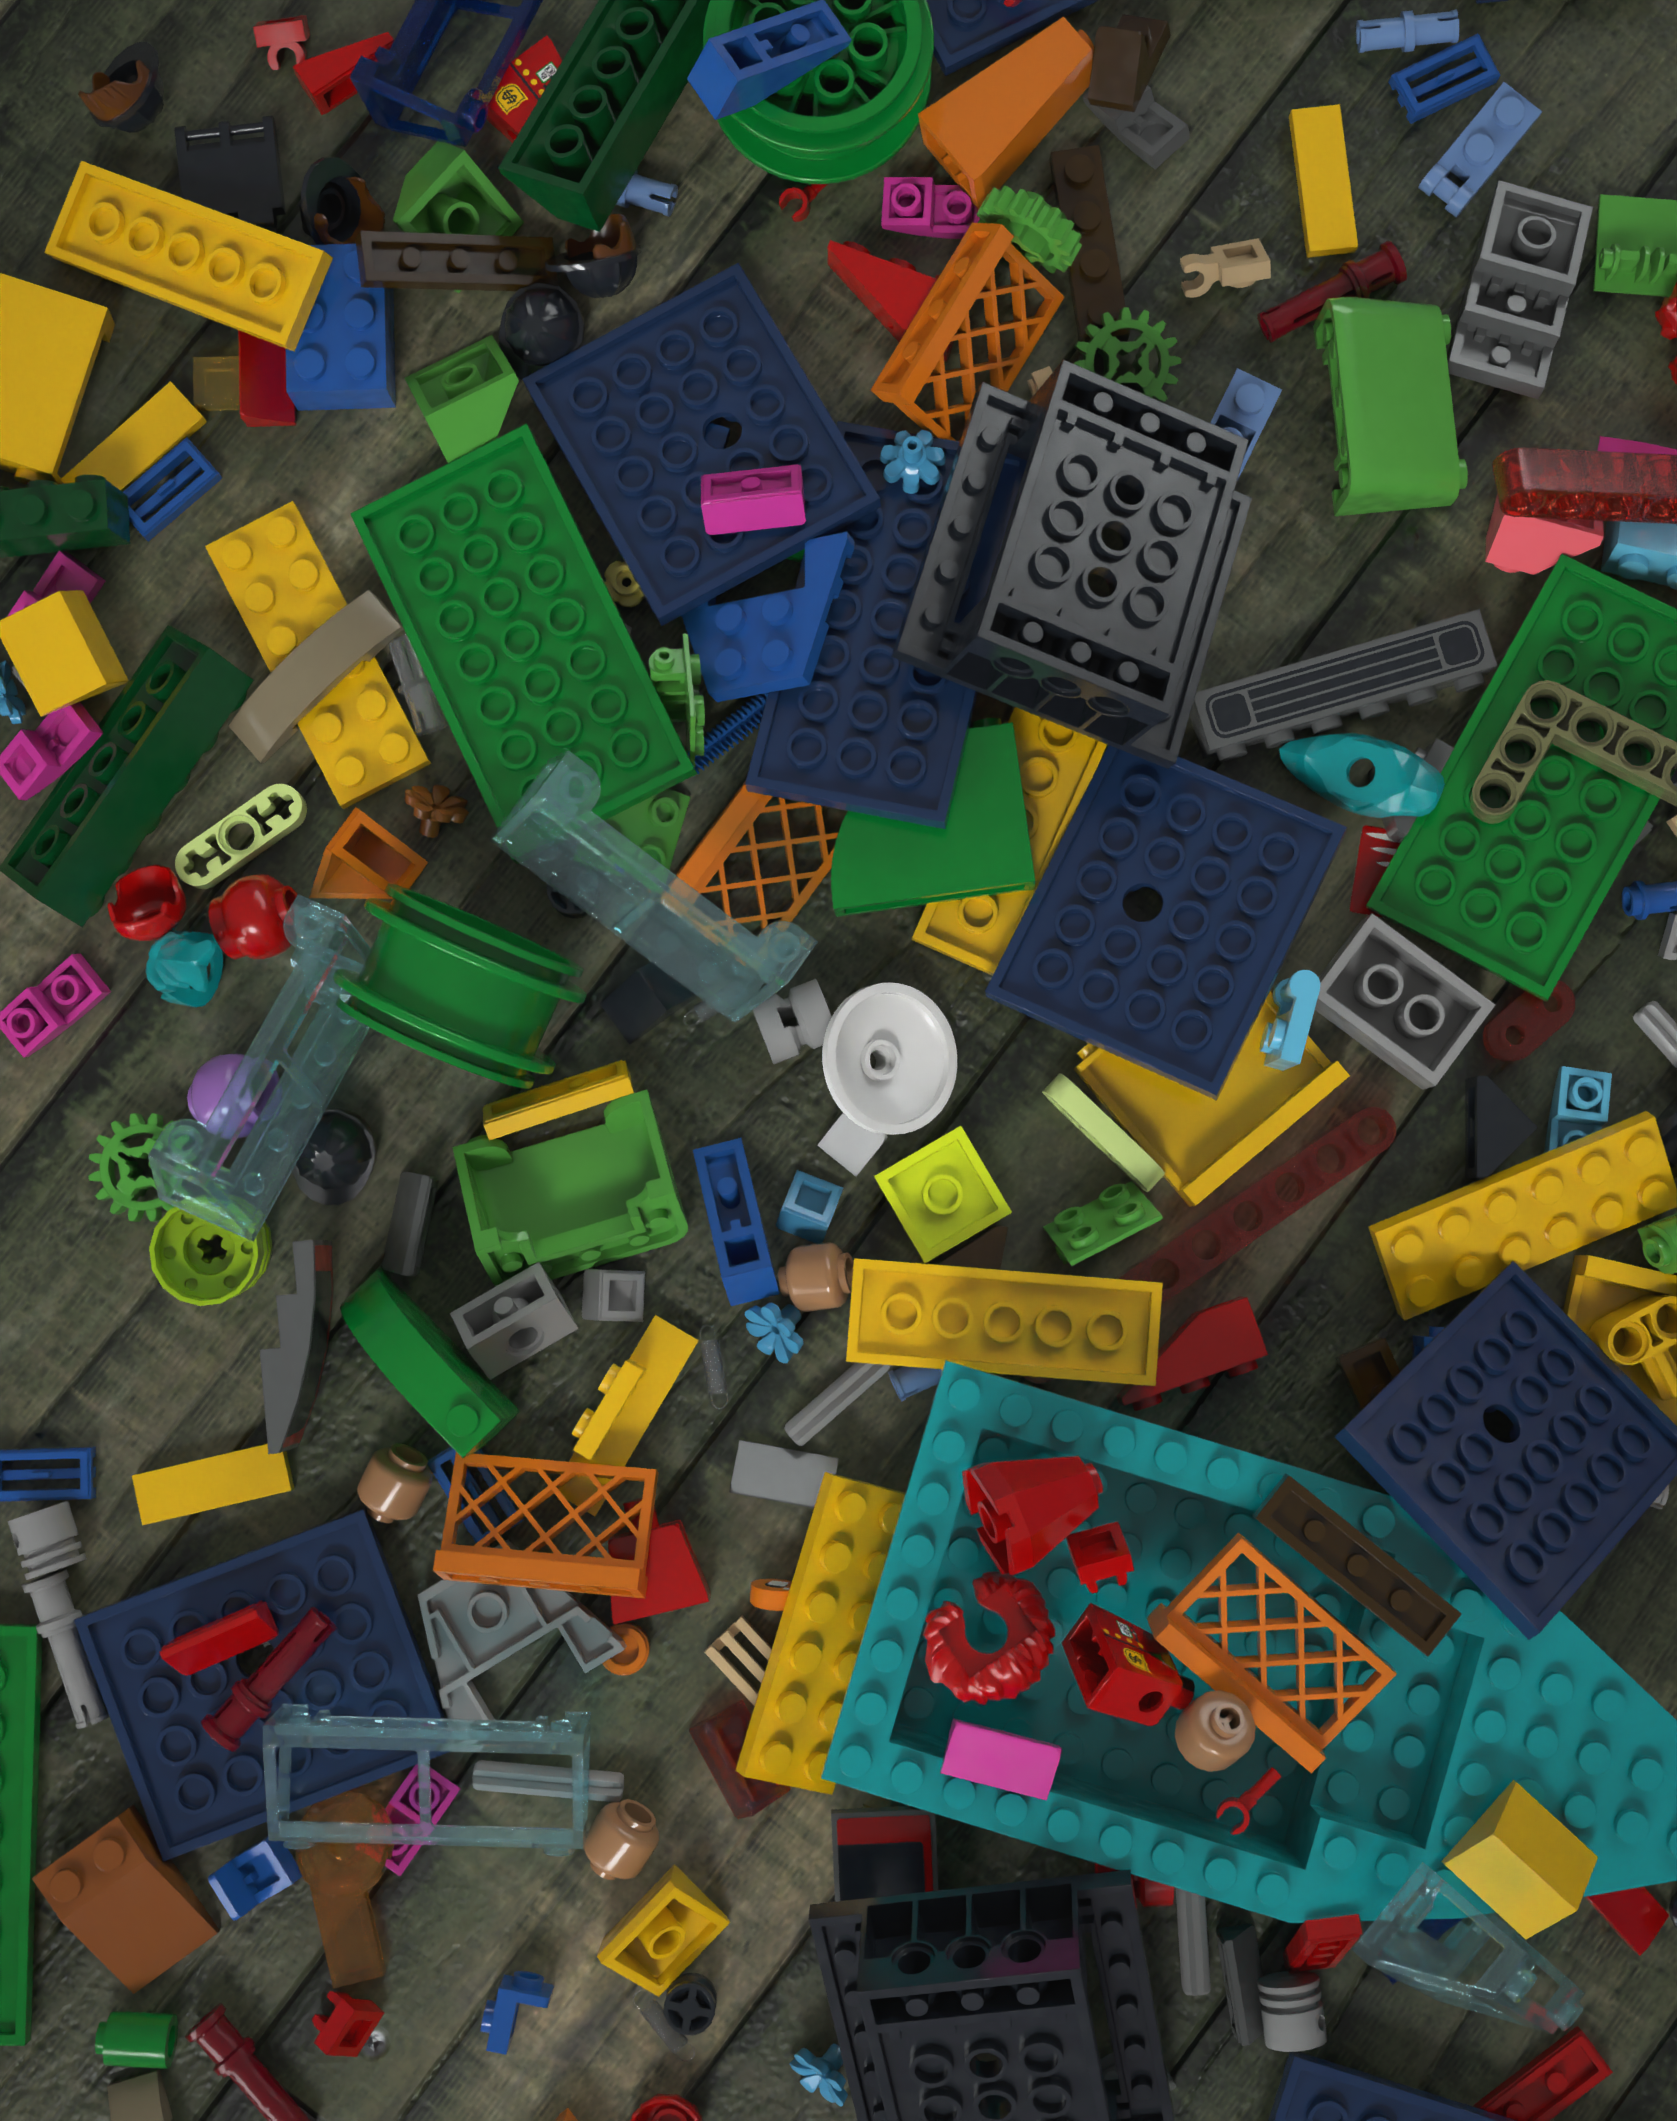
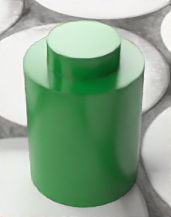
[95,2011,178,2069]

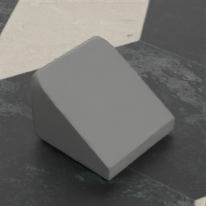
[817,1113,888,1177]
[582,1269,645,1322]

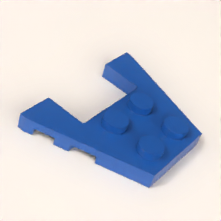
[681,532,855,702]

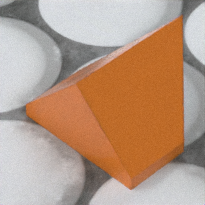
[309,807,429,899]

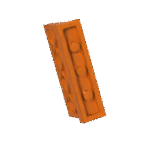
[871,223,1064,442]
[656,780,839,972]
[433,1452,659,1599]
[1147,1532,1397,1774]

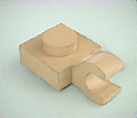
[1180,238,1271,298]

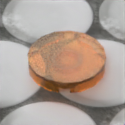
[295,1791,394,1898]

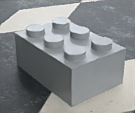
[1315,914,1495,1090]

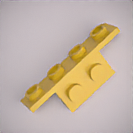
[559,1315,699,1516]

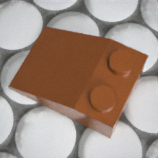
[32,1804,220,1994]

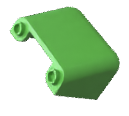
[1313,297,1468,516]
[452,1090,688,1286]

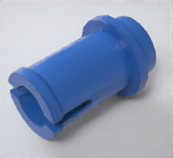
[1622,880,1677,920]

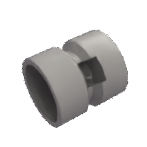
[750,979,832,1064]

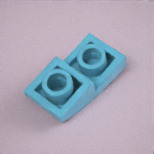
[1544,1066,1612,1153]

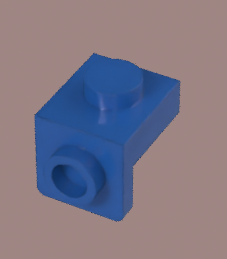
[208,1831,304,1921]
[481,1971,554,2055]

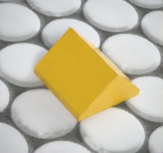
[0,590,129,717]
[1441,1780,1598,1939]
[597,1864,730,1997]

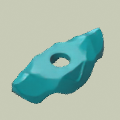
[1279,733,1445,818]

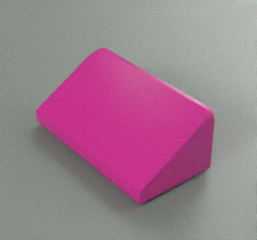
[701,464,806,535]
[940,1718,1062,1801]

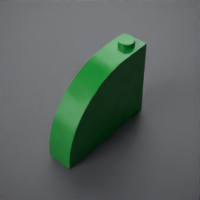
[831,718,1035,917]
[340,1268,520,1458]

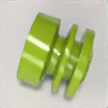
[149,1193,273,1306]

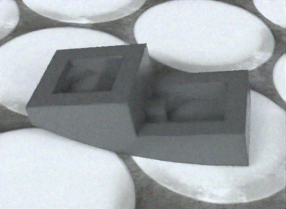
[1083,85,1191,170]

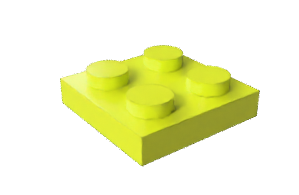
[874,1126,1012,1264]

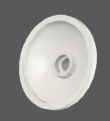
[822,983,957,1135]

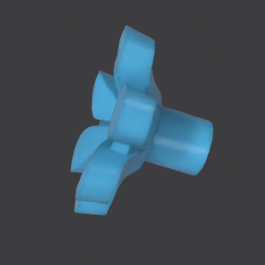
[880,430,946,494]
[0,660,26,724]
[745,1303,803,1363]
[789,2044,848,2107]

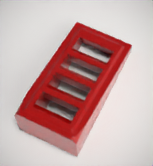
[292,32,402,115]

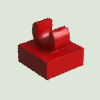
[253,15,310,70]
[1066,1521,1134,1594]
[312,1991,385,2057]

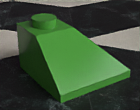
[393,140,524,293]
[404,335,519,463]

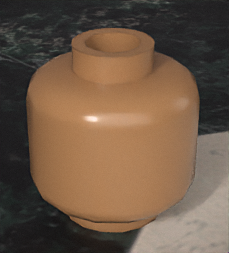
[778,1242,854,1312]
[357,1444,433,1523]
[1175,1690,1256,1772]
[583,1799,659,1880]

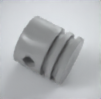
[8,1501,87,1580]
[1257,1971,1327,2052]

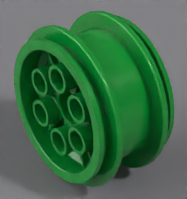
[703,0,934,184]
[333,883,587,1089]

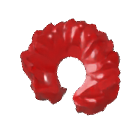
[923,1571,1055,1705]

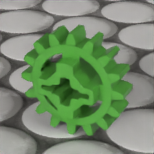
[977,186,1082,273]
[1073,307,1181,402]
[88,1113,203,1222]

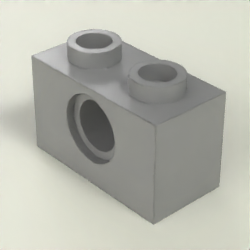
[450,1262,578,1380]

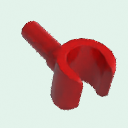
[779,184,828,222]
[1216,1767,1281,1835]

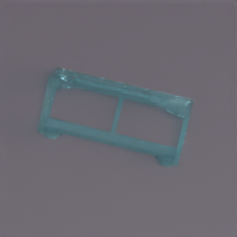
[490,750,818,1022]
[148,894,371,1242]
[263,1704,591,1856]
[1352,1862,1586,2034]

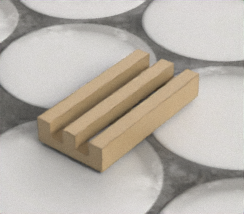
[704,1615,772,1706]

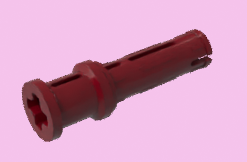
[1257,241,1407,343]
[201,1607,336,1752]
[185,2003,311,2121]

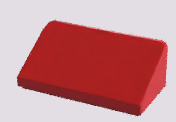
[238,330,296,427]
[159,1600,279,1676]
[1585,1887,1669,1956]

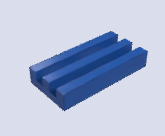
[1388,33,1501,124]
[123,437,222,542]
[0,1447,96,1502]
[428,1447,524,1543]

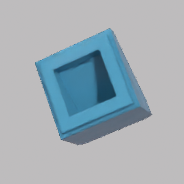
[776,1170,843,1244]

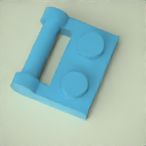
[1260,970,1321,1071]

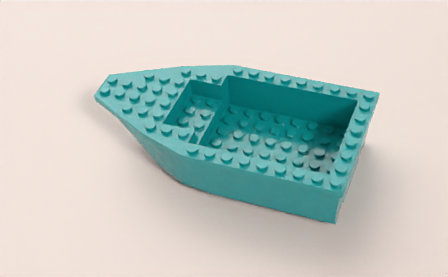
[821,1360,1677,1923]

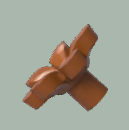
[404,785,469,838]

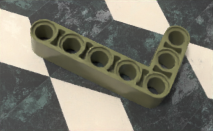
[1470,680,1677,824]

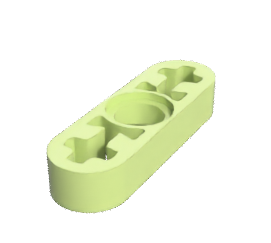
[175,784,307,889]
[1042,1073,1165,1192]

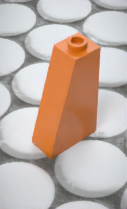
[918,17,1094,209]

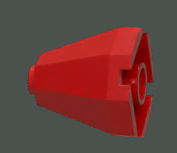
[962,1456,1103,1575]

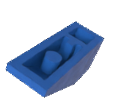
[687,0,852,120]
[693,1138,780,1306]

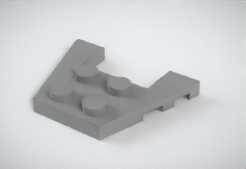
[418,1539,627,1752]

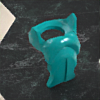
[146,930,223,1007]

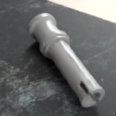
[22,1569,109,1729]

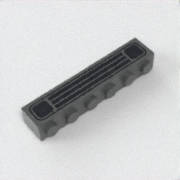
[1190,609,1497,762]

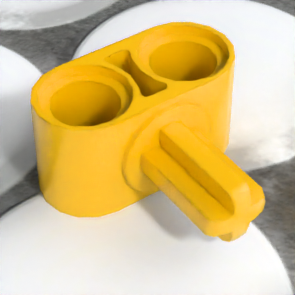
[1588,1294,1677,1401]

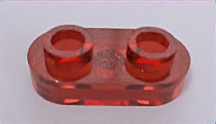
[1483,980,1575,1062]

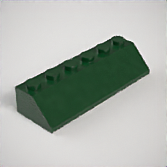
[498,0,710,232]
[0,625,254,928]

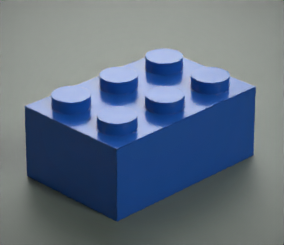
[286,244,396,411]

